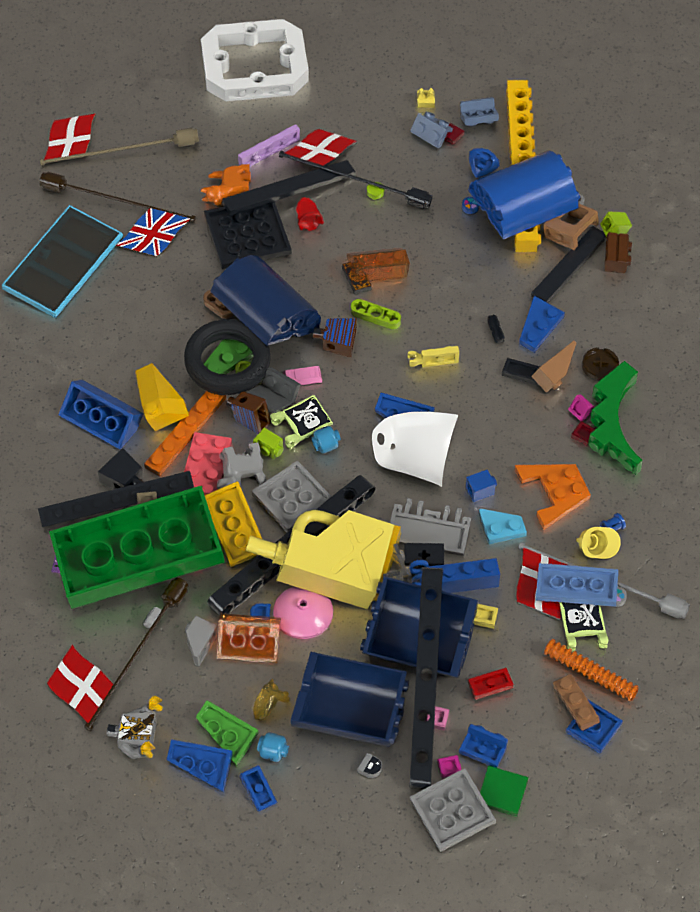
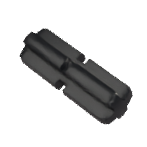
[487,314,505,344]

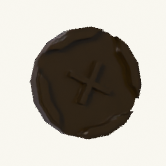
[582,347,619,381]

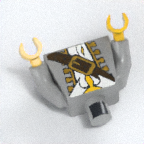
[107,696,162,759]

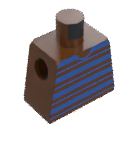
[313,318,357,357]
[226,391,271,434]

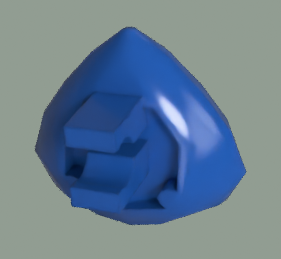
[469,148,500,178]

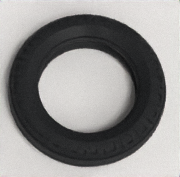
[184,319,271,395]

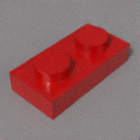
[468,668,514,700]

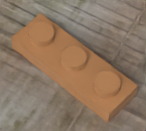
[553,674,600,731]

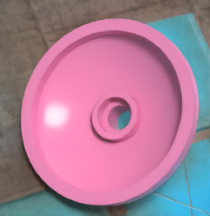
[273,586,333,639]

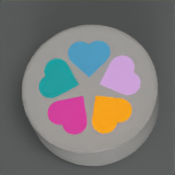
[613,586,627,607]

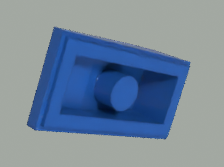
[239,765,277,812]

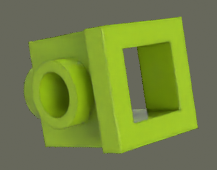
[253,427,284,459]

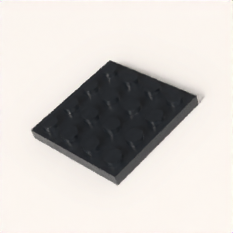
[204,201,292,269]

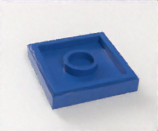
[566,700,623,754]

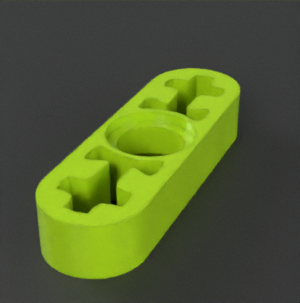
[351,299,401,329]

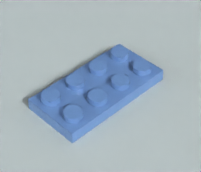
[536,563,619,607]

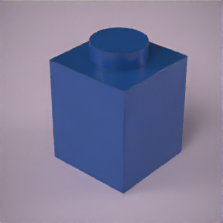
[465,470,497,502]

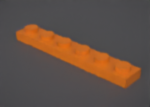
[144,391,226,476]

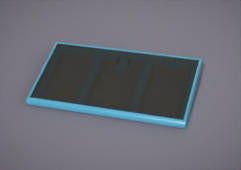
[2,205,123,318]

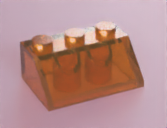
[347,248,410,283]
[217,613,281,663]

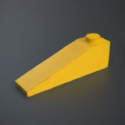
[135,363,189,431]

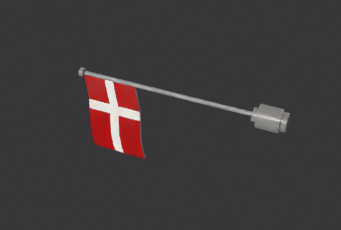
[516,542,690,621]

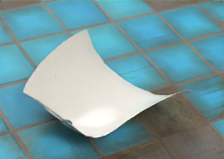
[372,412,458,487]

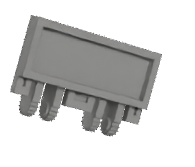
[390,498,471,556]

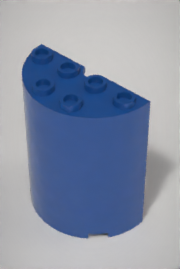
[468,150,580,240]

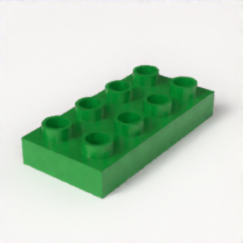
[49,486,225,609]

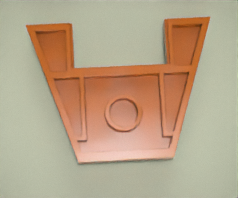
[515,464,591,530]

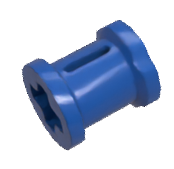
[600,513,626,531]

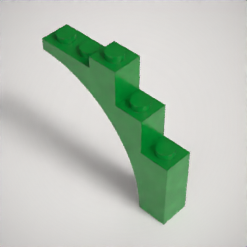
[588,361,643,475]

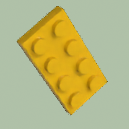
[205,481,263,567]

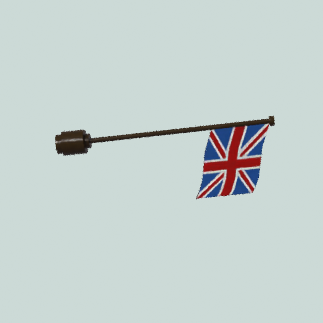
[39,172,196,258]

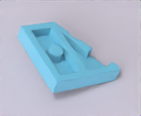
[479,509,527,544]

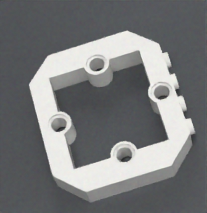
[201,19,309,102]

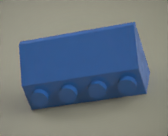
[58,380,144,449]

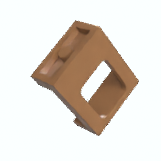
[543,203,599,250]

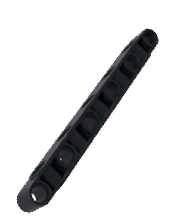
[207,475,376,618]
[410,567,443,789]

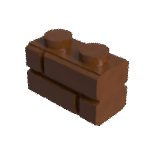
[604,232,632,273]

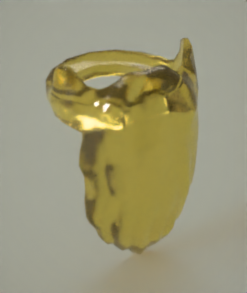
[253,679,291,720]

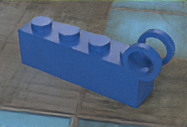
[409,558,500,593]

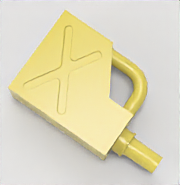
[245,510,394,609]

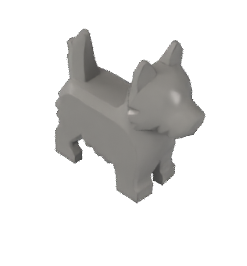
[217,442,266,489]

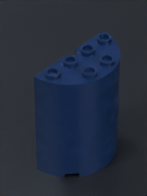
[210,255,321,346]
[360,576,478,678]
[291,651,409,747]

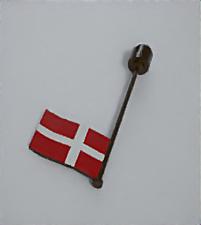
[47,577,189,731]

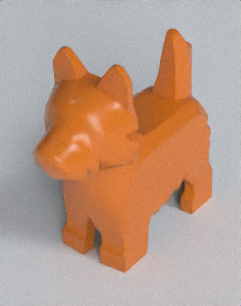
[201,164,251,206]

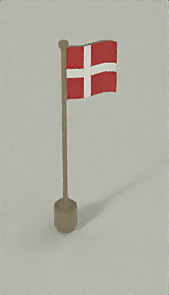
[40,113,199,166]

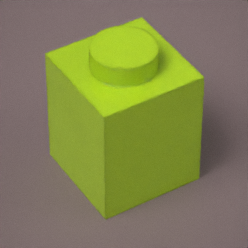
[600,212,632,237]

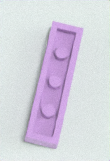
[238,124,300,167]

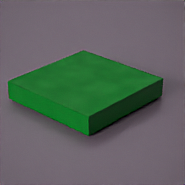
[480,766,529,817]

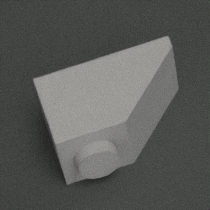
[185,616,218,667]

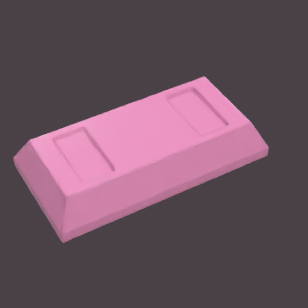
[283,366,322,385]

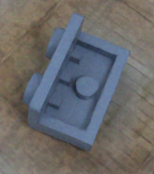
[460,97,499,126]
[410,111,453,148]

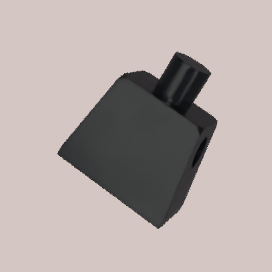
[98,448,144,490]

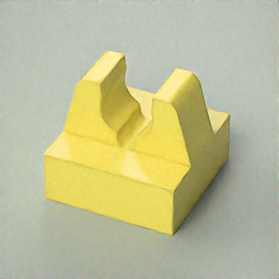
[417,88,435,108]

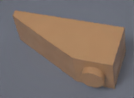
[532,341,576,393]

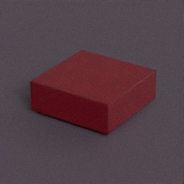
[444,123,464,145]
[571,421,596,446]

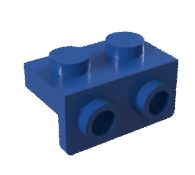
[459,724,508,768]

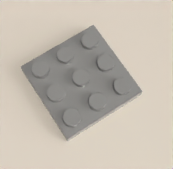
[252,461,332,533]
[410,768,496,852]

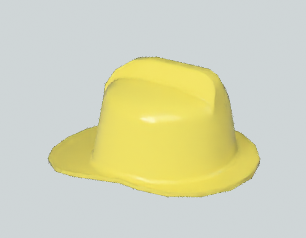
[576,527,621,559]

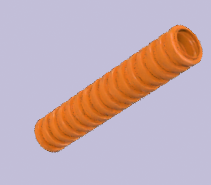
[544,639,639,702]

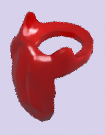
[296,197,324,231]

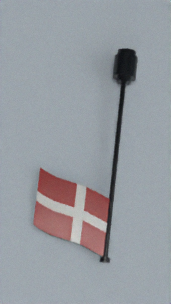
[279,129,433,209]

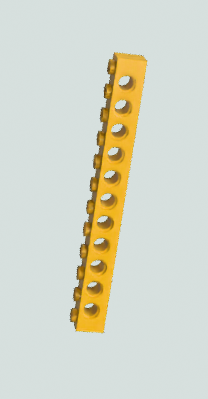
[506,80,541,252]

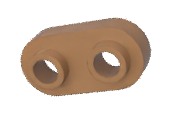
[203,290,234,319]

